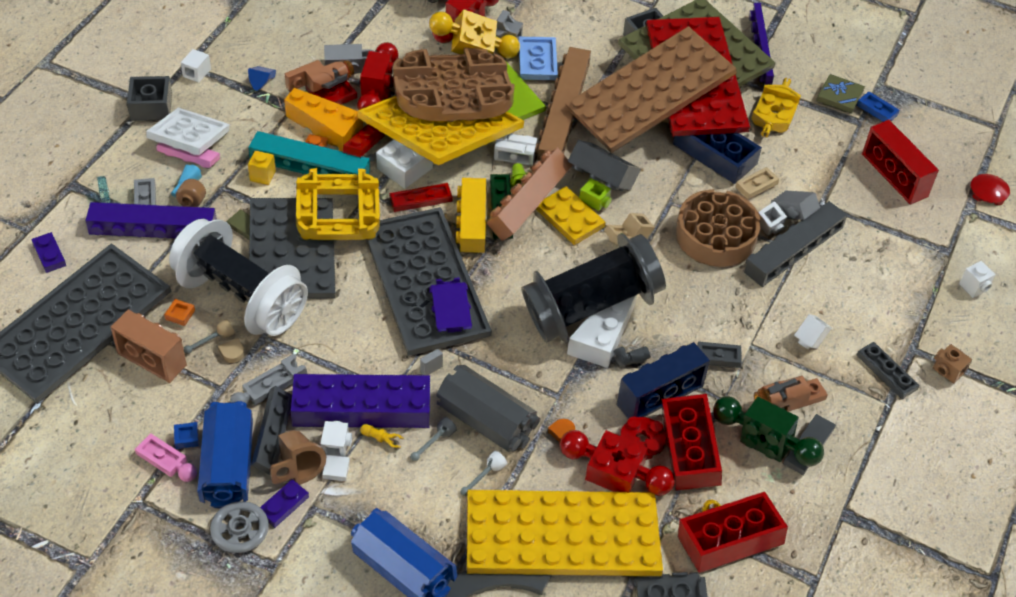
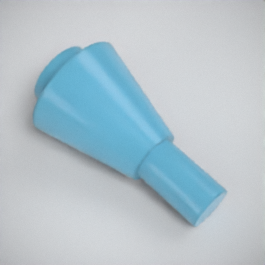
[171,164,202,198]

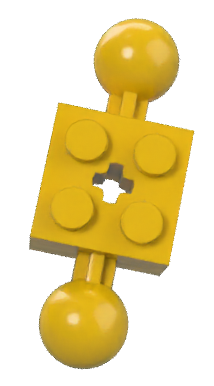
[429,9,520,59]

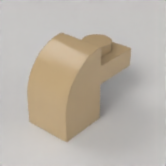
[604,213,655,245]

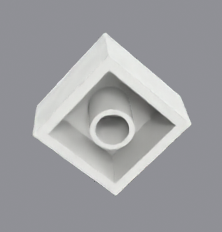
[376,140,433,189]

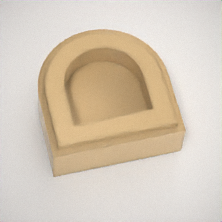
[218,338,244,363]

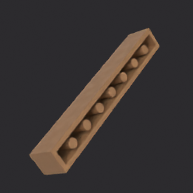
[535,47,591,161]

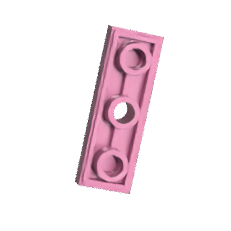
[157,143,220,168]

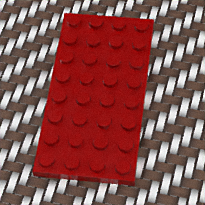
[646,17,750,136]

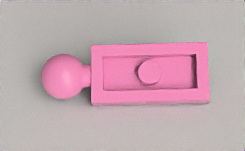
[135,433,197,482]

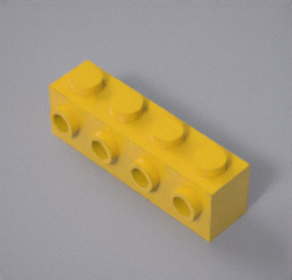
[456,178,486,253]

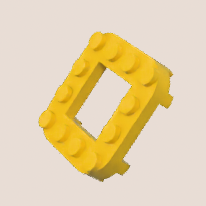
[296,168,380,240]

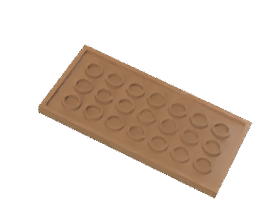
[565,26,737,153]

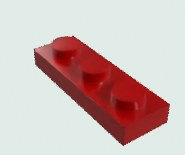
[343,124,385,158]

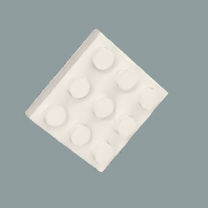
[146,108,230,155]

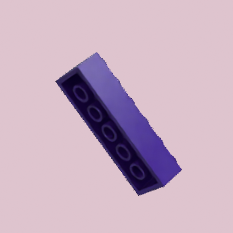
[291,374,430,428]

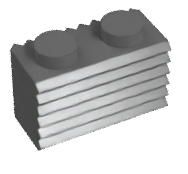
[771,190,820,220]

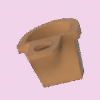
[270,430,327,485]

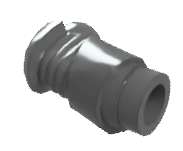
[614,346,651,368]

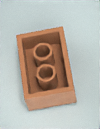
[110,309,187,383]

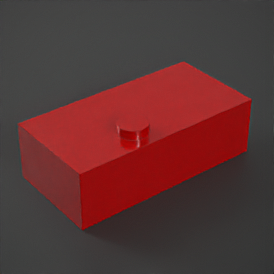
[862,120,939,205]
[662,394,722,491]
[677,491,788,573]

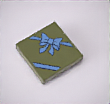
[816,74,865,114]

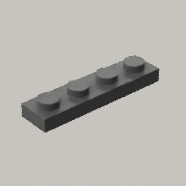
[251,386,292,475]

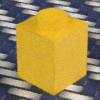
[248,151,276,185]

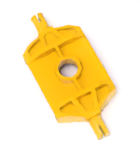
[751,78,801,138]

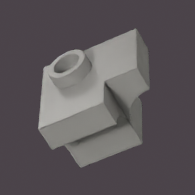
[495,10,523,49]

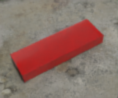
[389,183,453,212]

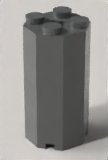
[437,365,540,452]

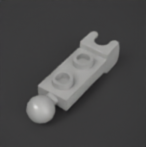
[230,354,307,405]

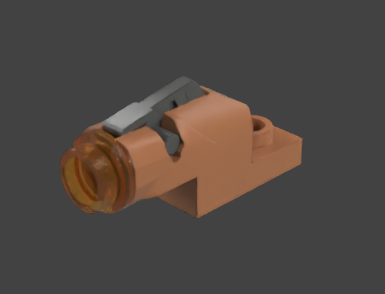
[284,60,354,93]
[754,375,828,412]

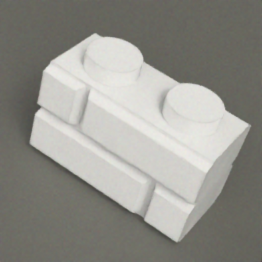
[494,133,537,166]

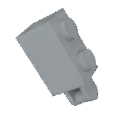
[324,44,374,74]

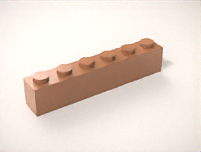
[486,147,573,241]

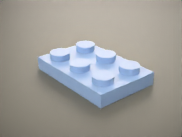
[519,36,558,80]

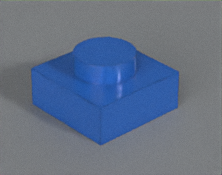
[174,422,199,449]

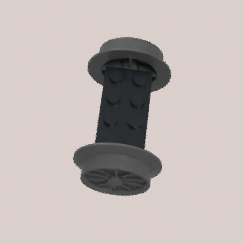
[521,233,666,343]

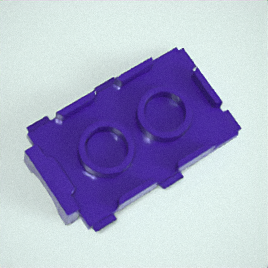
[429,277,472,333]

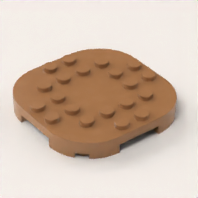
[393,48,514,122]

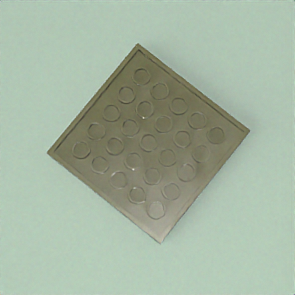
[618,0,776,87]

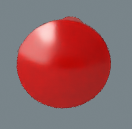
[970,174,1010,205]

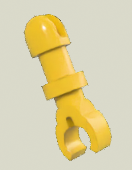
[360,424,404,448]

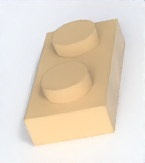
[735,167,779,200]

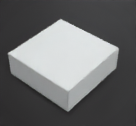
[322,455,350,481]

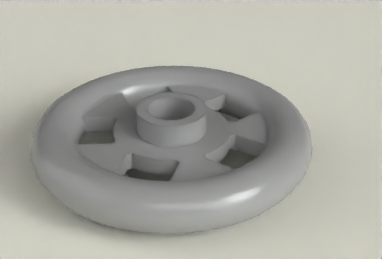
[210,501,269,553]

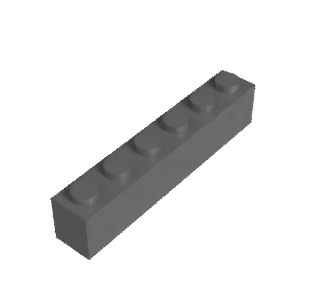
[744,201,847,287]

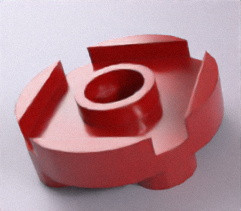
[620,416,666,460]

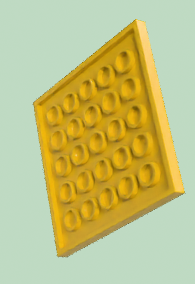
[358,96,524,166]

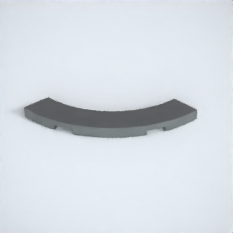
[445,570,552,597]

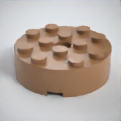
[676,189,760,267]

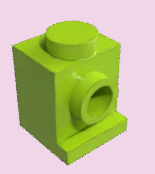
[579,178,612,211]

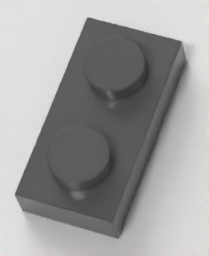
[697,341,742,368]

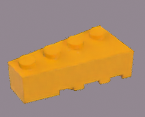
[284,88,363,151]

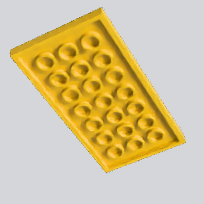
[467,490,663,576]

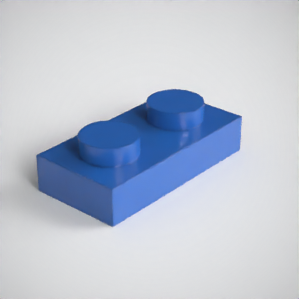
[856,91,900,122]

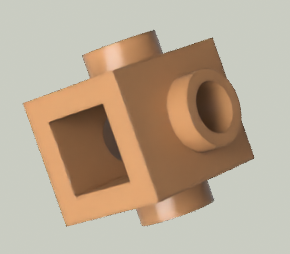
[933,344,972,384]

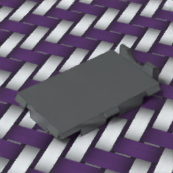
[634,572,708,597]

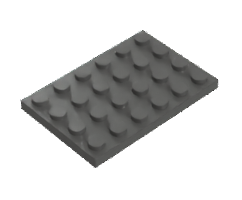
[249,198,336,299]

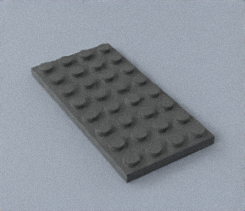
[366,207,492,356]
[0,243,172,404]

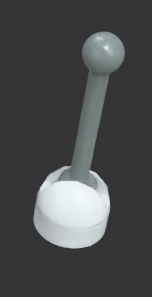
[461,451,507,496]

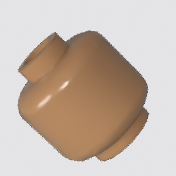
[176,179,206,207]

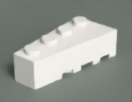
[567,295,637,368]

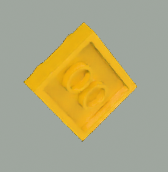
[536,186,606,246]

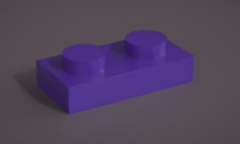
[31,232,67,273]
[260,479,309,528]

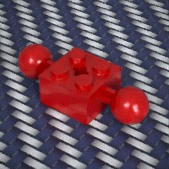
[432,0,499,44]
[357,42,399,110]
[560,430,675,496]

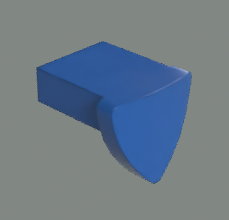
[248,66,276,91]

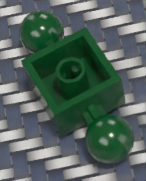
[713,396,824,467]

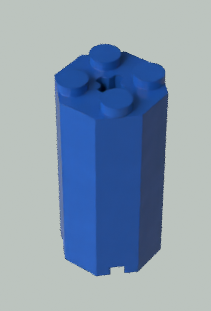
[197,401,253,508]
[351,508,457,597]

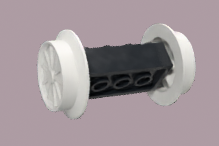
[169,219,308,336]

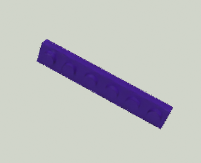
[749,3,774,88]

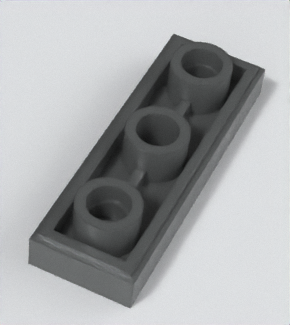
[857,342,920,399]
[783,414,836,476]

